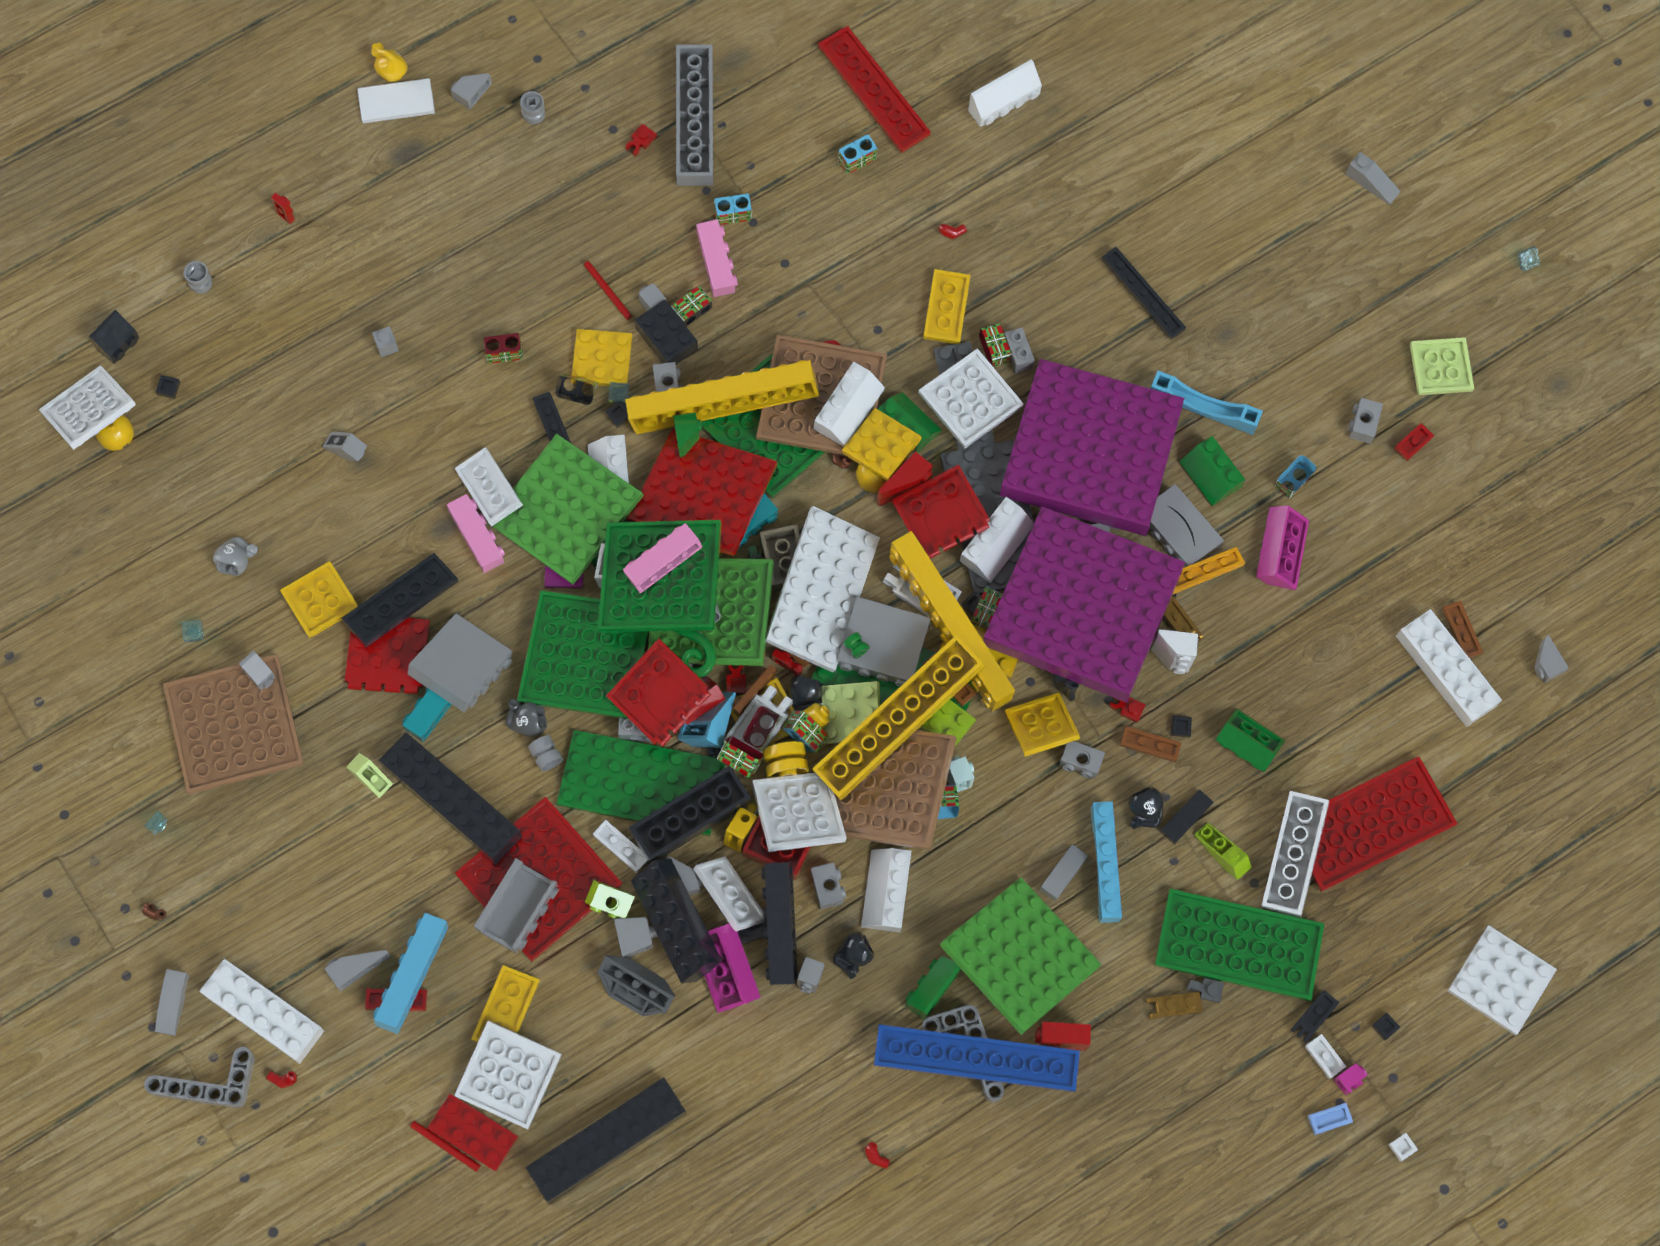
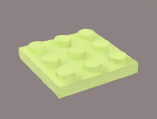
[1410,337,1474,395]
[822,681,880,744]

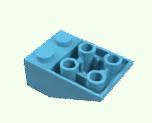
[678,692,736,748]

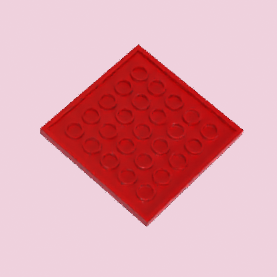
[628,428,777,556]
[455,797,623,962]

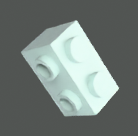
[947,756,974,792]

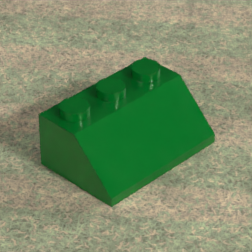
[878,392,942,453]
[1179,436,1246,507]
[1215,709,1285,772]
[905,956,961,1020]

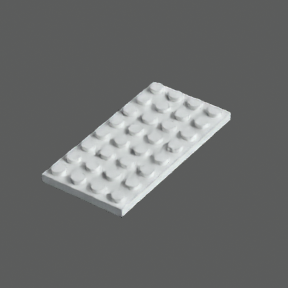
[766,506,880,673]

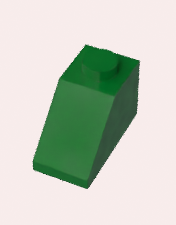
[673,412,702,457]

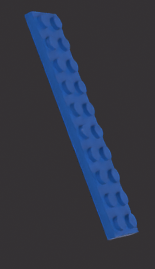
[874,1025,1080,1092]

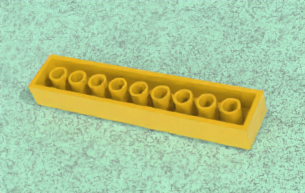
[625,360,819,435]
[889,531,1015,712]
[813,635,985,800]

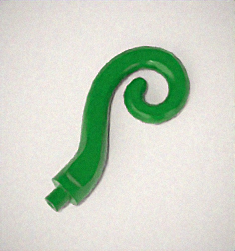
[673,630,716,677]

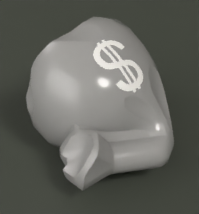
[213,537,258,576]

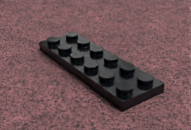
[342,553,458,647]

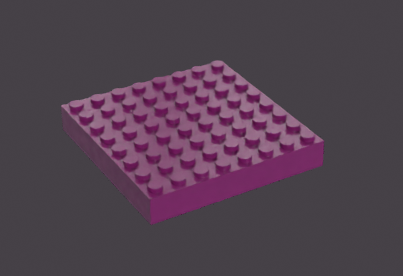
[1000,359,1184,536]
[983,507,1185,703]

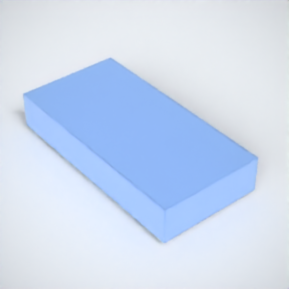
[1308,1103,1353,1135]

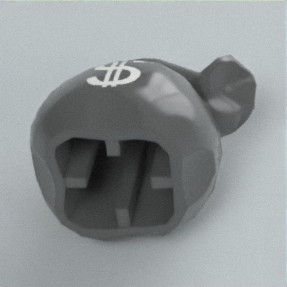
[505,699,547,737]

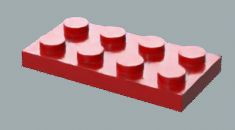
[427,1094,518,1172]

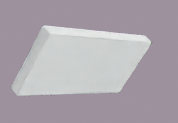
[358,78,435,123]
[455,447,523,526]
[693,856,766,932]

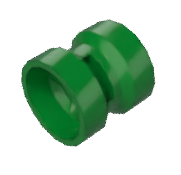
[843,632,870,659]

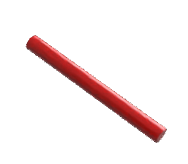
[584,261,632,320]
[410,1120,481,1172]

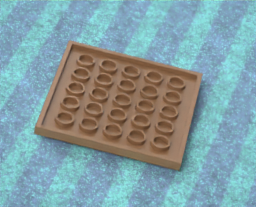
[756,335,887,455]
[163,654,304,795]
[834,731,957,850]

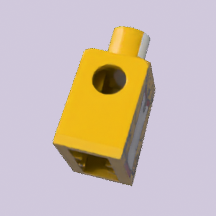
[723,804,758,853]

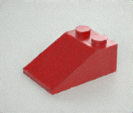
[877,451,933,506]

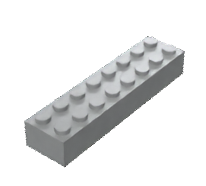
[676,45,713,186]

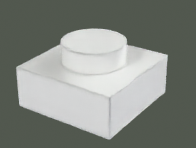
[1389,1133,1418,1162]

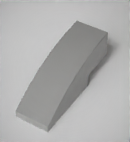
[1040,844,1088,901]
[155,969,189,1036]

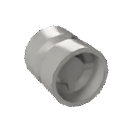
[520,91,545,124]
[184,261,213,294]
[528,735,563,772]

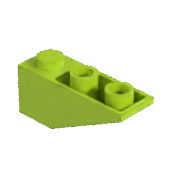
[1194,823,1252,880]

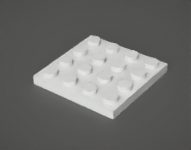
[918,349,1024,449]
[39,365,136,450]
[751,773,846,852]
[1448,925,1557,1036]
[454,1021,562,1129]

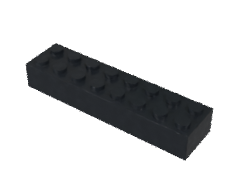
[379,732,523,865]
[525,1077,686,1204]

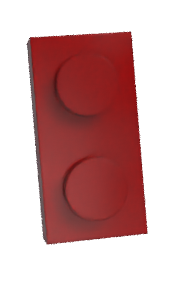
[271,192,295,224]
[1394,423,1435,462]

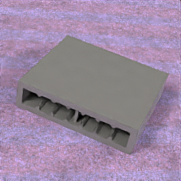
[837,597,931,687]
[408,614,512,712]

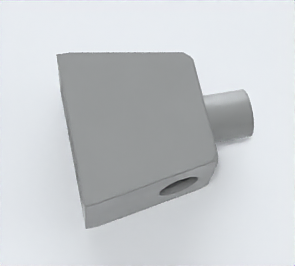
[614,917,658,958]

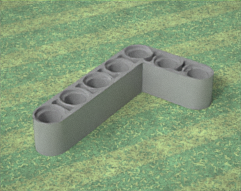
[921,1005,1004,1103]
[144,1047,255,1108]

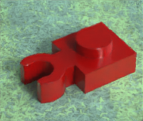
[625,123,657,157]
[772,649,803,676]
[726,665,746,695]
[1109,697,1146,723]

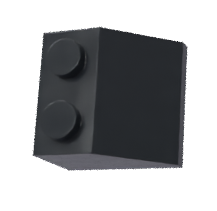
[89,310,140,364]

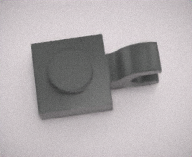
[1187,978,1224,1003]

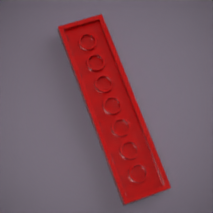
[818,25,931,153]

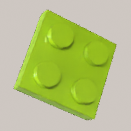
[921,700,976,747]

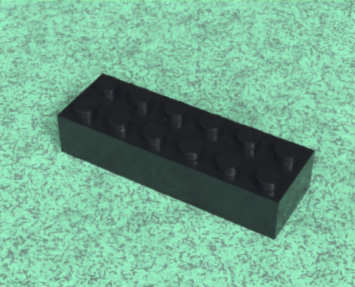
[629,765,751,864]
[631,858,722,984]
[761,862,798,985]

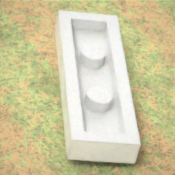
[593,820,648,874]

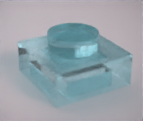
[1518,246,1540,271]
[608,382,629,404]
[182,620,204,643]
[145,811,168,835]

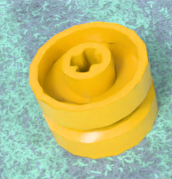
[763,741,809,778]

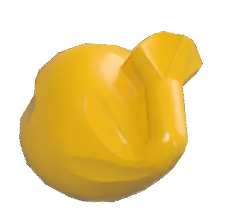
[372,43,408,82]

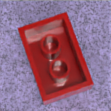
[742,816,812,880]

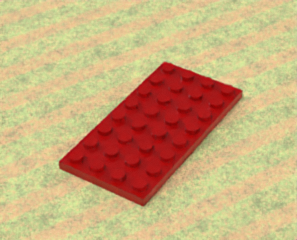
[1311,756,1458,892]

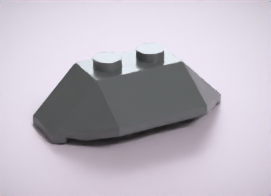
[597,955,675,1016]

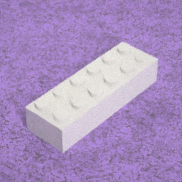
[1396,609,1502,727]
[1262,791,1329,917]
[199,959,324,1064]

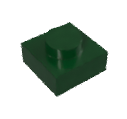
[748,546,762,559]

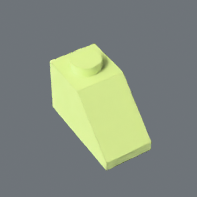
[346,753,393,798]

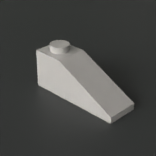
[1345,152,1400,205]
[325,950,391,992]

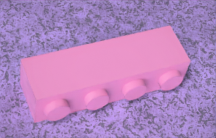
[696,219,738,297]
[447,494,505,573]
[623,523,702,593]

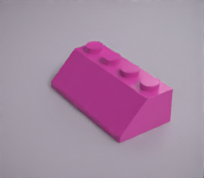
[1256,505,1309,590]
[705,923,761,1013]

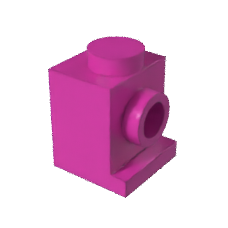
[1334,1063,1368,1096]

